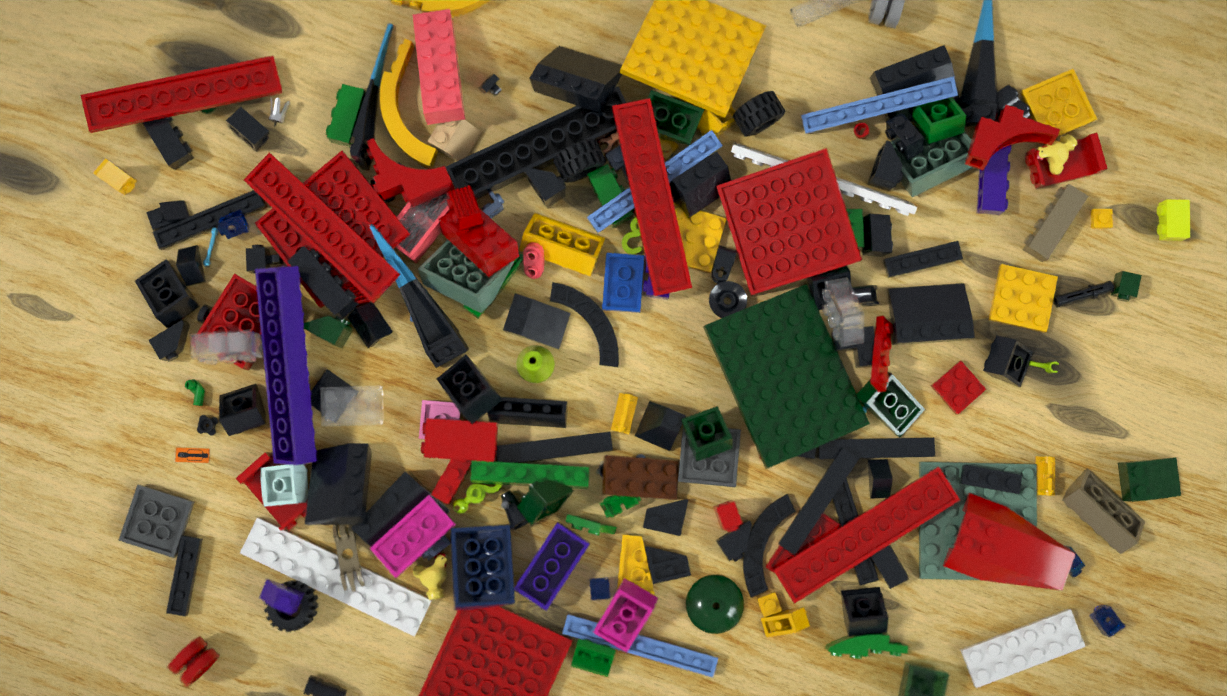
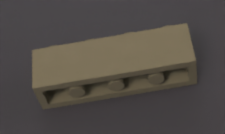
[1023,184,1088,262]

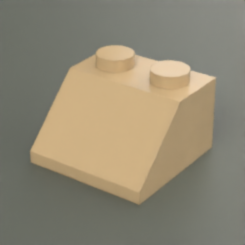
[428,119,482,161]

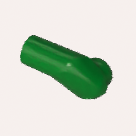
[185,379,205,406]

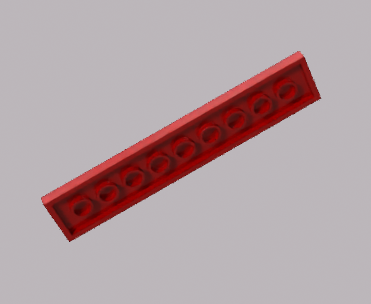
[81,56,283,133]
[612,98,692,296]
[244,152,401,303]
[773,467,960,604]

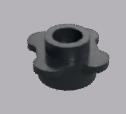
[197,415,218,436]

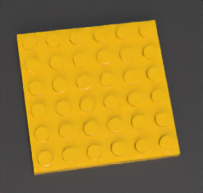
[620,0,766,118]

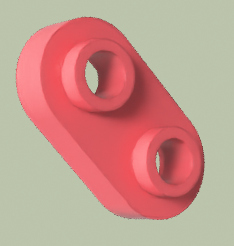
[523,242,544,279]

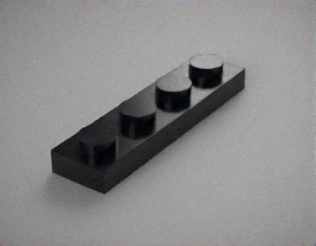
[883,241,963,278]
[166,535,203,617]

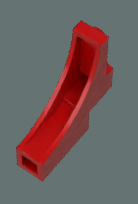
[965,105,1060,170]
[366,138,455,207]

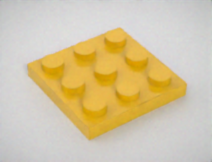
[1020,69,1097,137]
[674,203,726,273]
[989,264,1058,333]

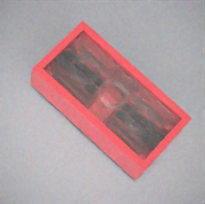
[395,192,450,264]

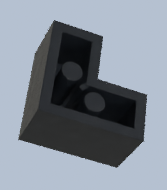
[831,326,875,368]

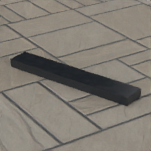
[152,190,267,250]
[497,431,613,463]
[818,437,935,459]
[778,448,859,555]
[824,473,879,586]

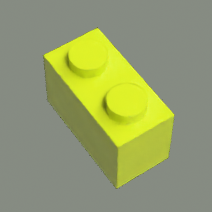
[1157,199,1190,241]

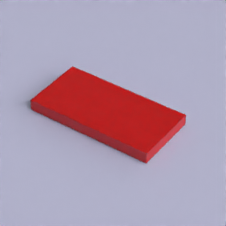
[765,513,840,573]

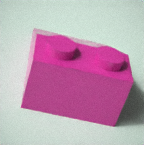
[593,578,658,653]

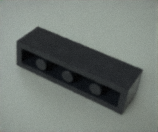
[142,116,194,170]
[287,246,359,320]
[487,397,568,428]

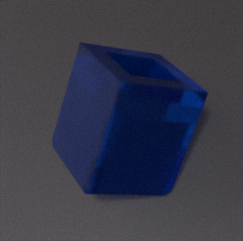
[589,577,610,600]

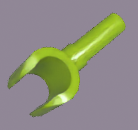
[1029,361,1059,373]

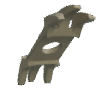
[333,525,365,592]

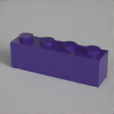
[977,145,1011,215]

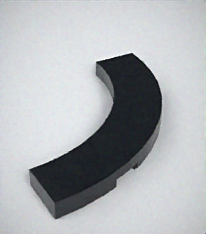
[550,282,619,368]
[743,494,796,598]

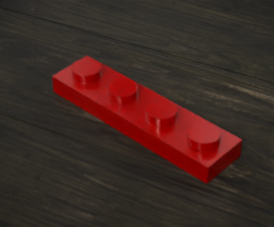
[870,315,893,392]

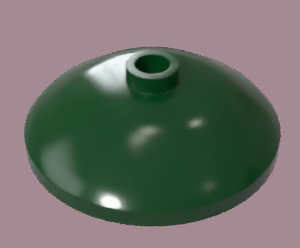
[686,575,744,634]

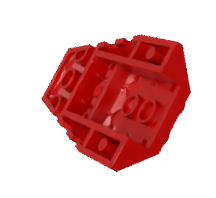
[943,493,1075,591]

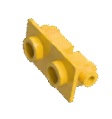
[611,393,638,434]
[1035,456,1055,496]

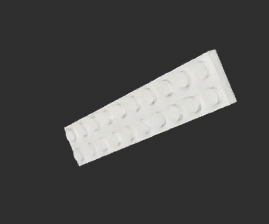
[731,142,917,216]
[240,517,432,636]

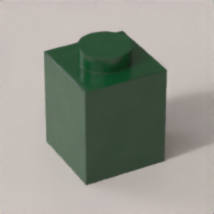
[1111,271,1142,302]

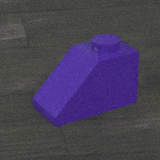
[259,579,304,615]

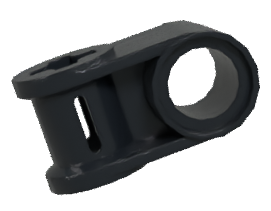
[711,246,737,284]
[851,285,879,307]

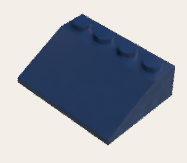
[450,525,515,611]

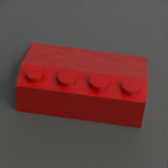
[193,273,263,371]

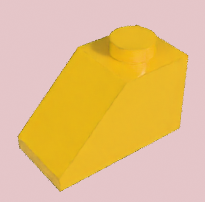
[93,158,137,195]
[761,607,810,637]

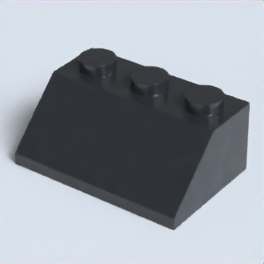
[669,151,732,218]

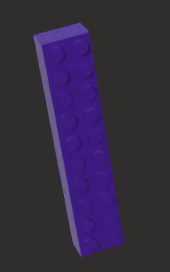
[255,266,316,466]

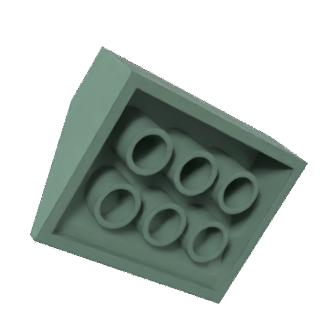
[891,129,973,197]
[418,240,514,313]

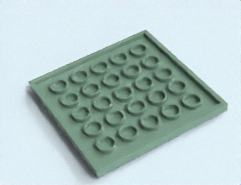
[919,462,1037,580]

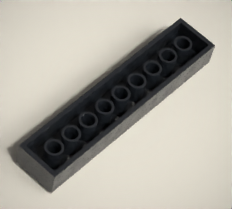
[446,86,626,200]

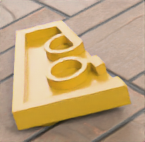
[617,534,655,596]

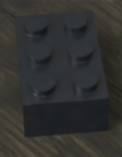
[437,355,502,425]

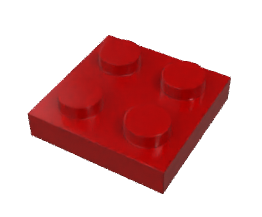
[931,361,987,415]

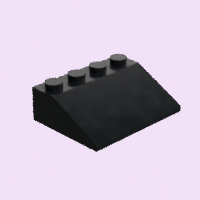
[870,45,960,122]
[529,46,622,113]
[888,283,975,345]
[305,443,372,525]
[351,471,451,547]

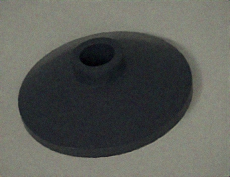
[709,281,747,318]

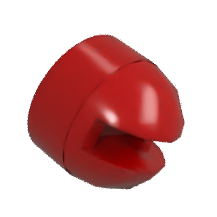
[854,123,869,139]

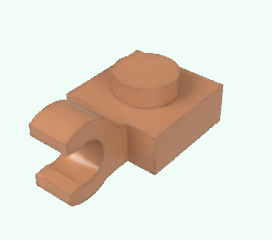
[599,132,620,154]

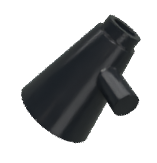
[501,491,529,531]

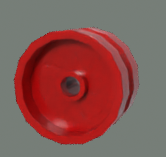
[167,636,220,687]

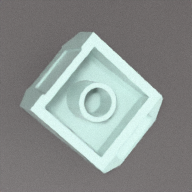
[260,464,309,506]

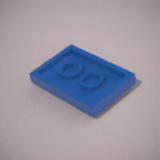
[602,253,644,313]

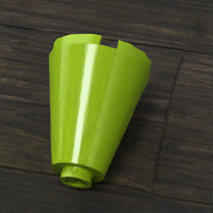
[516,345,555,383]

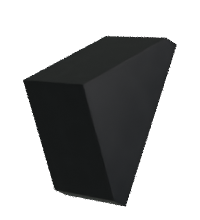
[176,245,206,286]
[868,459,893,499]

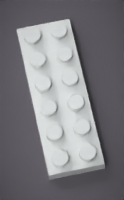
[960,609,1085,688]

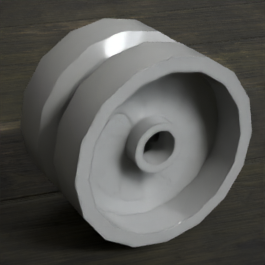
[868,0,905,29]

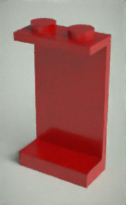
[1025,133,1108,189]
[421,418,498,462]
[235,452,308,531]

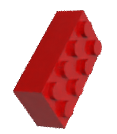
[439,208,519,277]

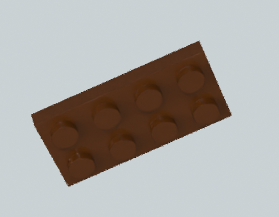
[602,455,679,500]

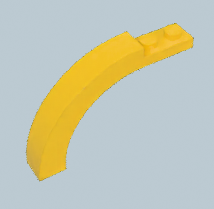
[389,0,489,17]
[380,39,438,169]

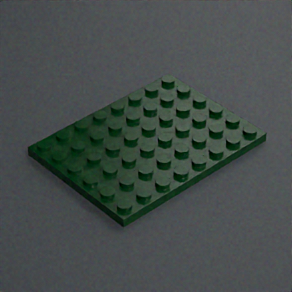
[703,284,870,469]

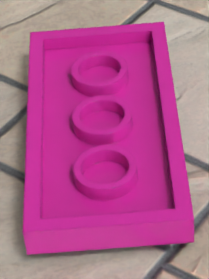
[370,495,456,578]

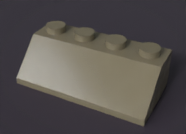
[1063,468,1145,554]

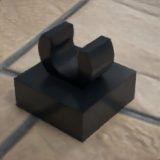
[479,74,502,96]

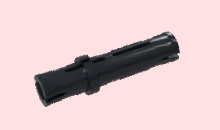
[1053,280,1114,308]

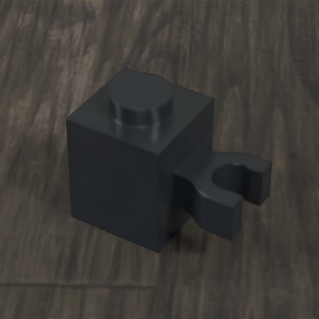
[246,245,283,274]

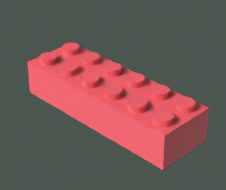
[413,9,465,125]

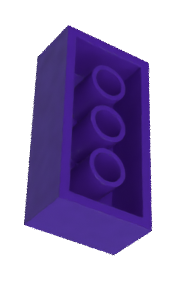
[514,522,590,611]

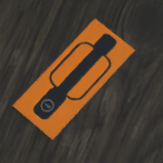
[175,448,210,463]

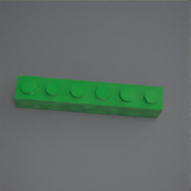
[471,461,589,489]

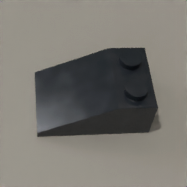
[135,259,200,329]
[503,294,571,349]

